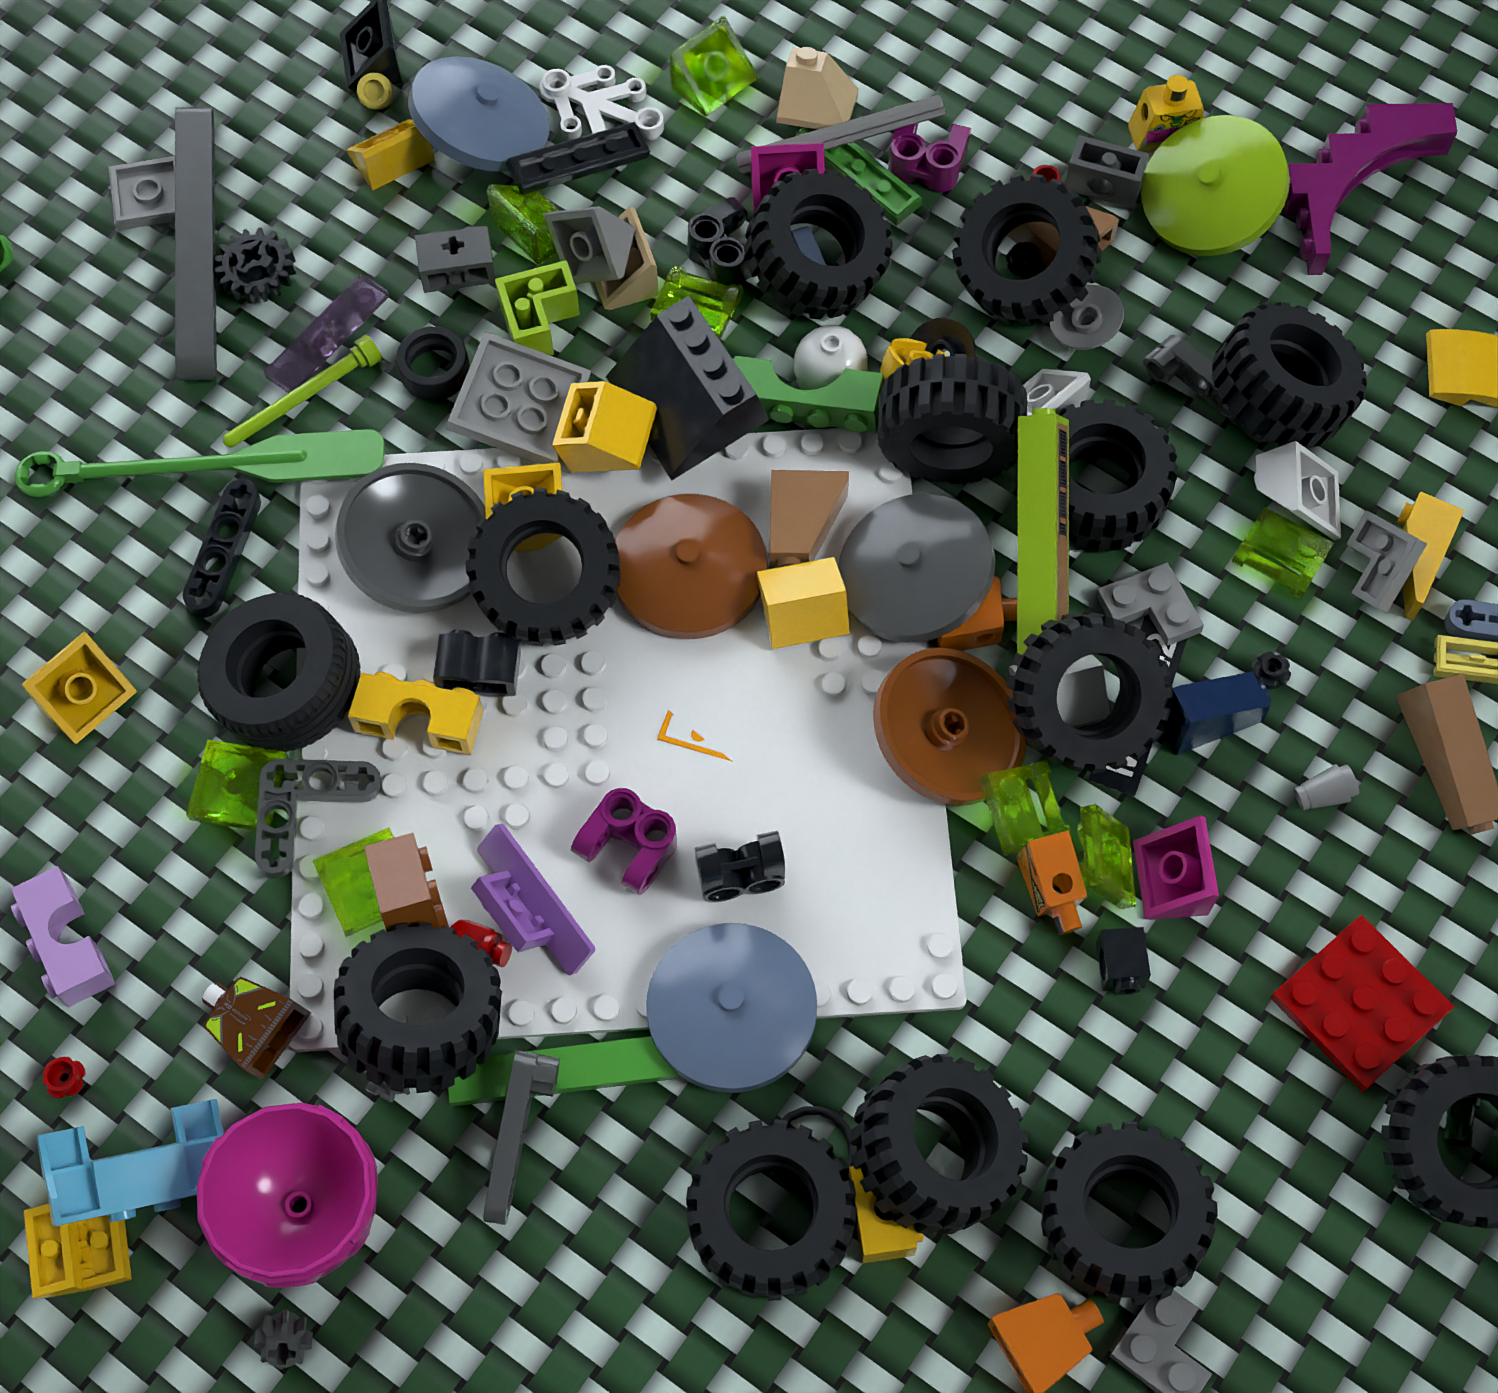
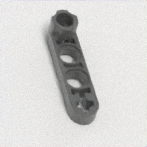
[1143,335,1264,443]
[483,1050,560,1225]

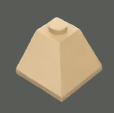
[776,47,859,129]

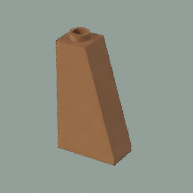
[1396,674,1498,835]

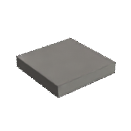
[109,156,175,231]

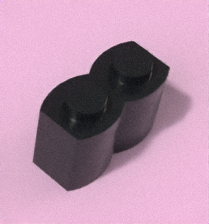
[433,629,521,697]

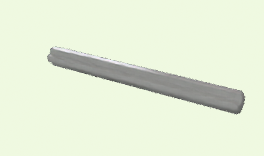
[736,95,945,174]

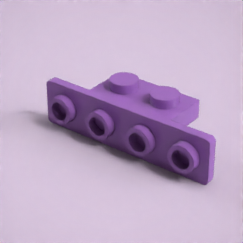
[471,823,595,975]

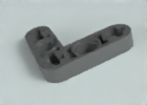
[255,759,381,879]

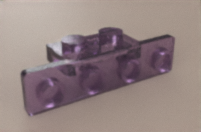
[264,274,389,393]

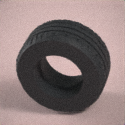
[197,592,361,752]

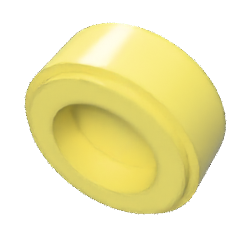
[357,73,394,110]

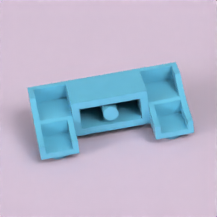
[36,1099,224,1226]

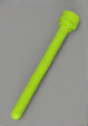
[223,334,383,448]

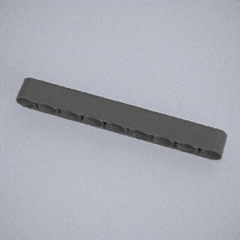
[175,107,217,381]

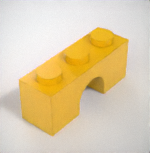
[348,672,484,755]

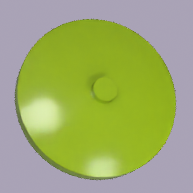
[1141,115,1290,256]

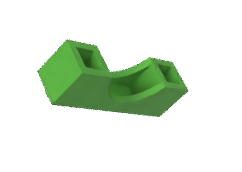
[734,356,884,433]

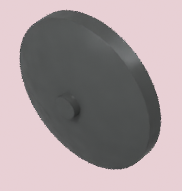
[335,463,486,613]
[838,494,995,643]

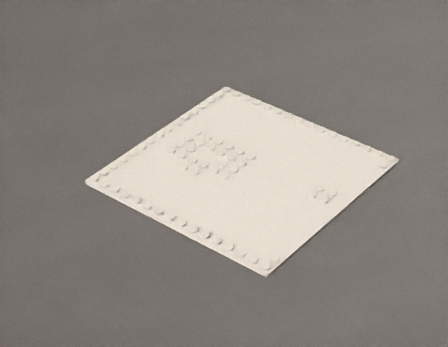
[289,428,967,1052]

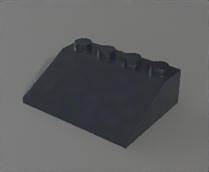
[606,295,769,481]

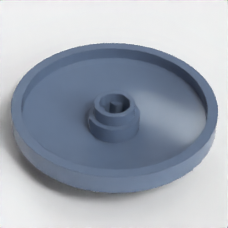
[408,56,550,172]
[646,923,817,1093]

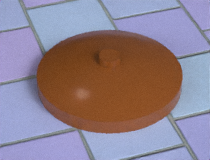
[615,494,767,639]
[873,648,1027,806]

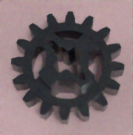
[214,227,296,304]

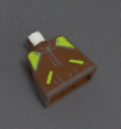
[202,977,311,1080]

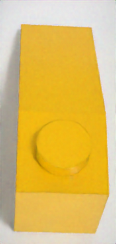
[1396,491,1464,621]

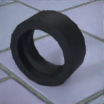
[396,326,470,401]

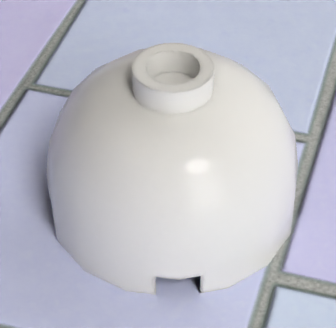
[794,325,868,390]

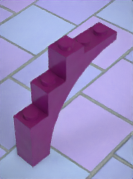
[1284,103,1458,275]

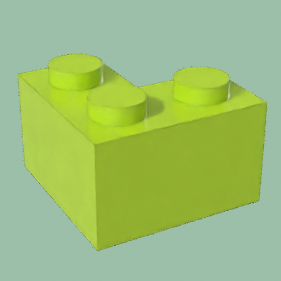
[495,260,580,355]

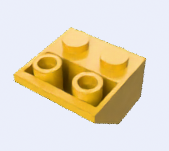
[552,381,657,473]

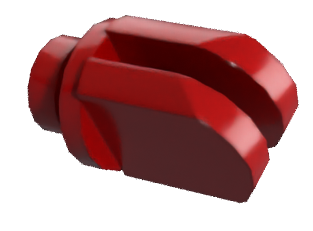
[450,919,512,968]

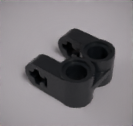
[687,197,752,289]
[694,830,785,902]

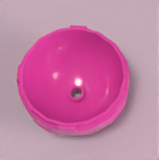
[197,1102,379,1288]

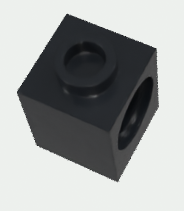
[1096,927,1151,995]

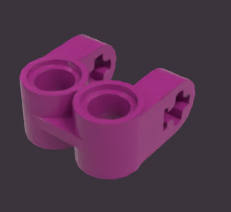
[888,123,971,192]
[571,788,677,896]

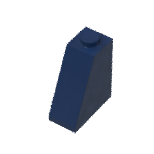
[1160,672,1271,755]

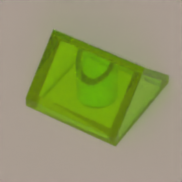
[669,16,759,116]
[487,184,559,265]

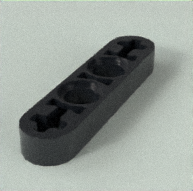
[182,479,261,618]

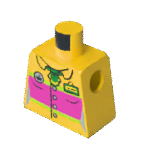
[1128,75,1204,152]

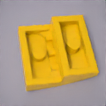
[1426,329,1498,408]
[24,1203,132,1299]

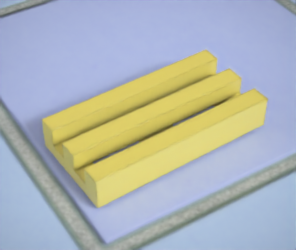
[1433,635,1498,684]

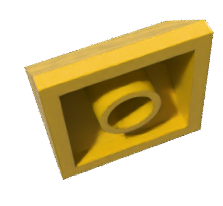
[346,119,435,191]
[483,462,563,552]
[756,557,850,650]
[21,632,137,744]

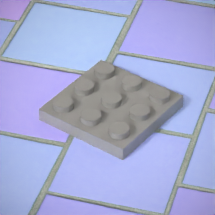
[446,332,591,464]

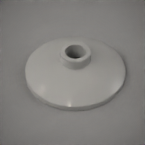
[1050,285,1124,350]

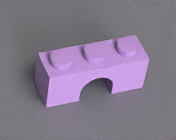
[11,866,116,1007]

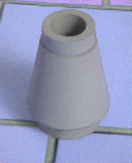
[1293,764,1359,811]

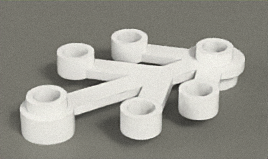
[539,65,664,140]

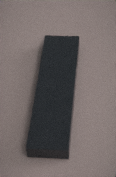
[506,122,650,195]

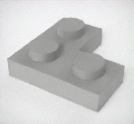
[1347,510,1428,613]
[1096,562,1204,646]
[1109,1290,1212,1393]

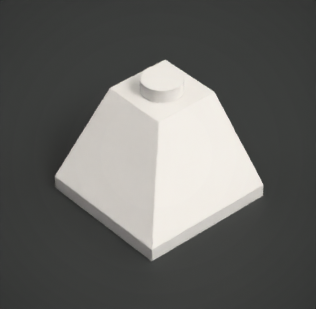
[1254,441,1341,541]

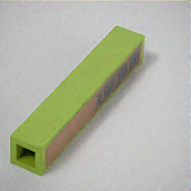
[1017,408,1069,655]

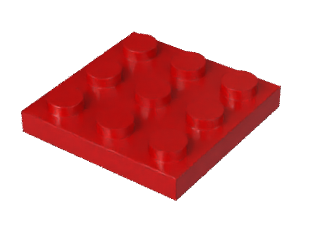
[1270,915,1455,1093]

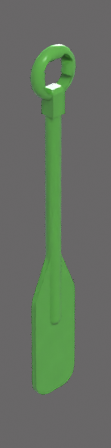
[14,429,385,497]

